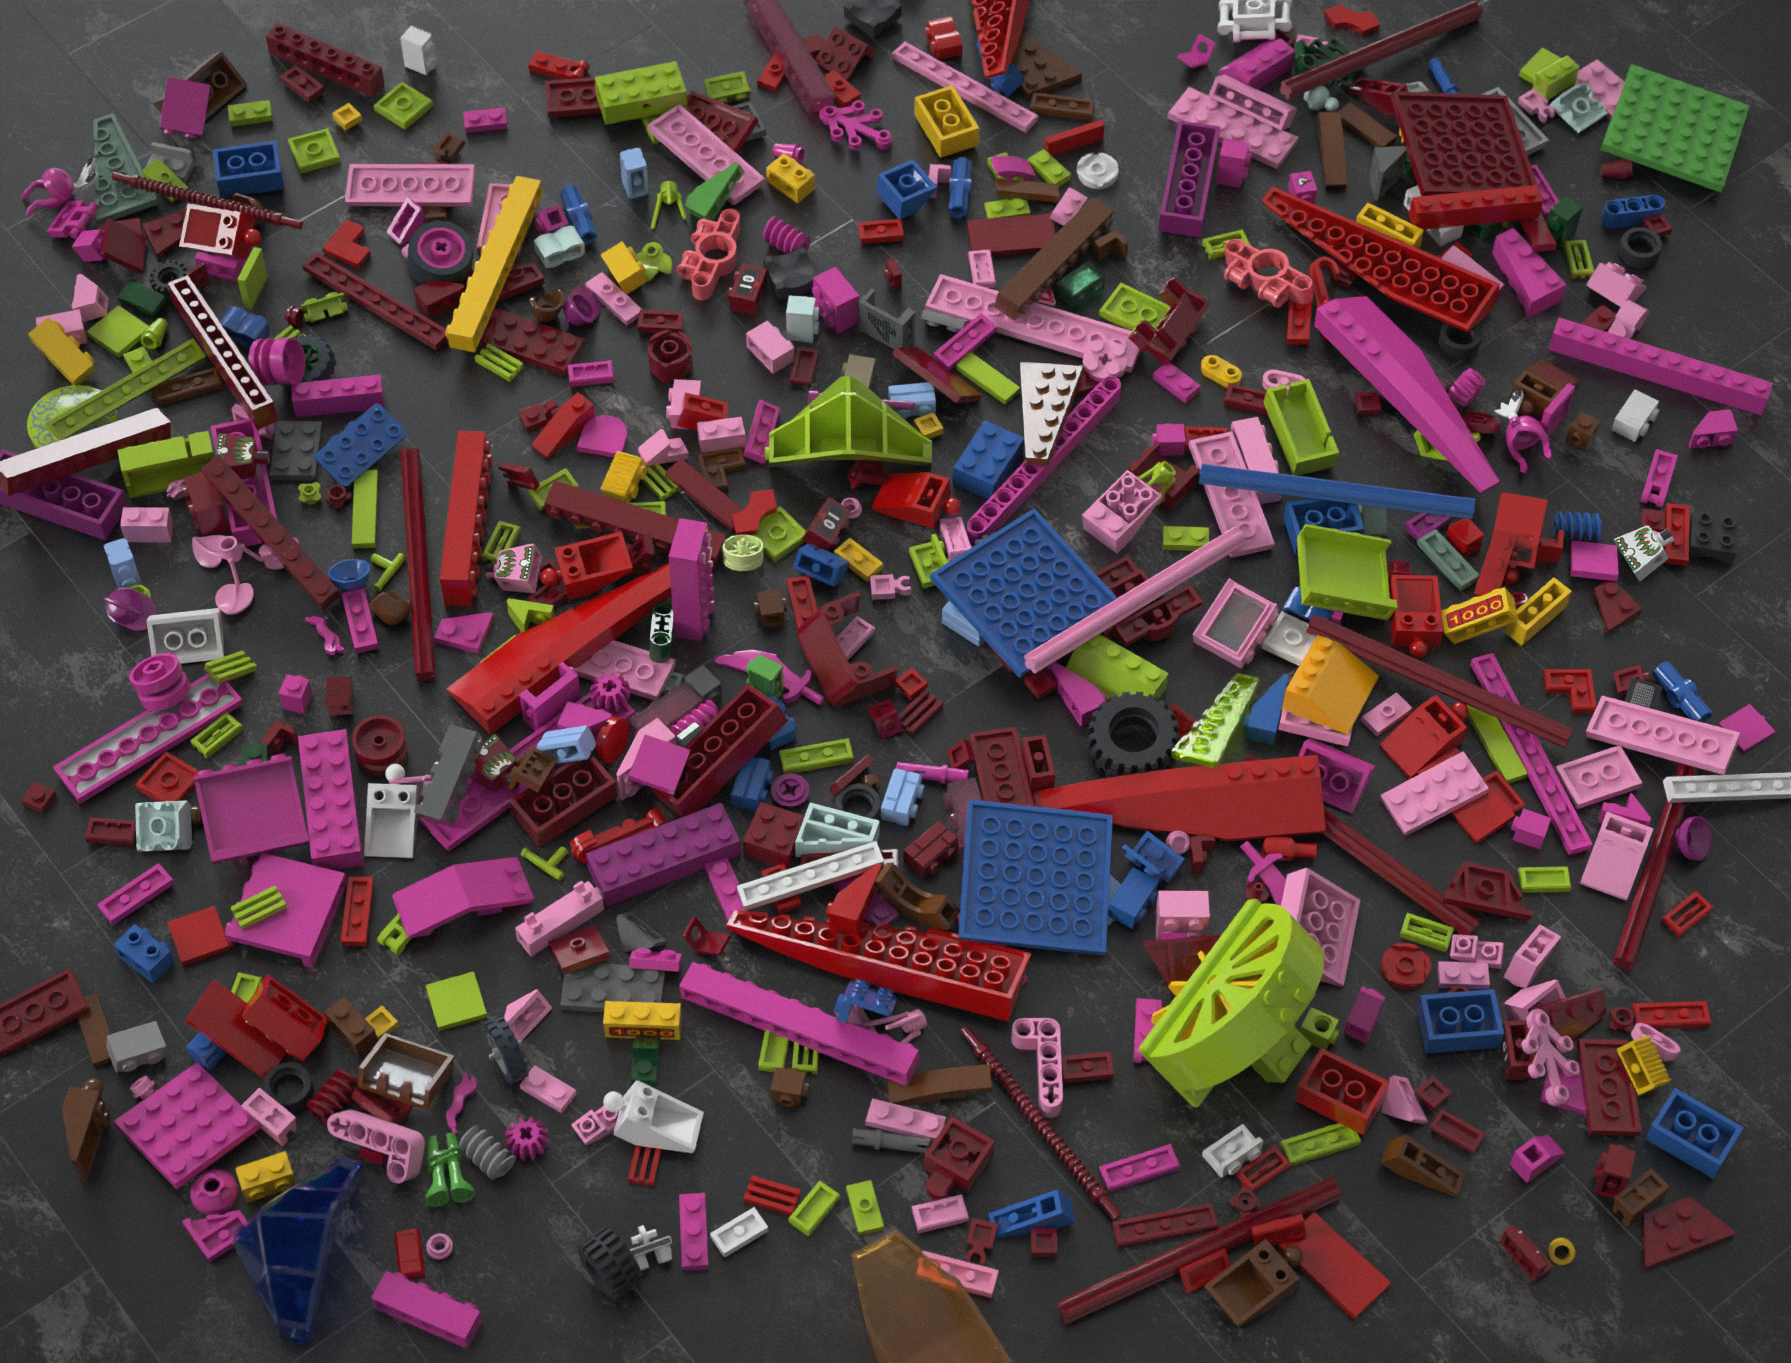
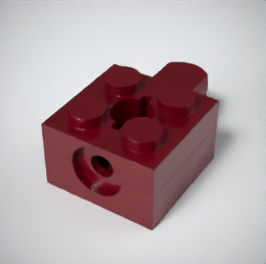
[923,1116,995,1201]

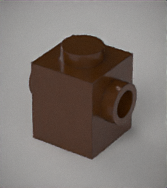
[1565,411,1600,452]
[753,589,787,628]
[770,1067,810,1106]

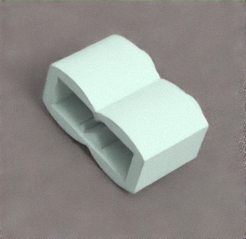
[534,226,585,268]

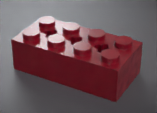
[509,754,617,848]

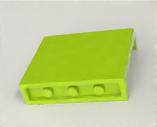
[1297,524,1397,620]

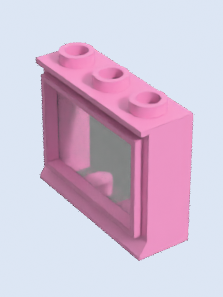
[1193,578,1279,669]

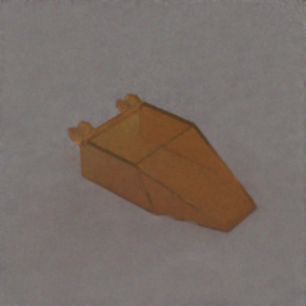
[851,1230,1012,1363]

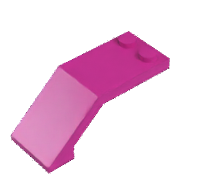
[392,857,534,938]

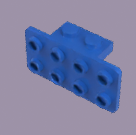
[314,404,407,488]
[833,978,897,1023]

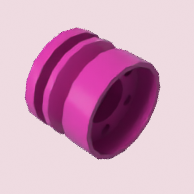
[249,337,305,386]

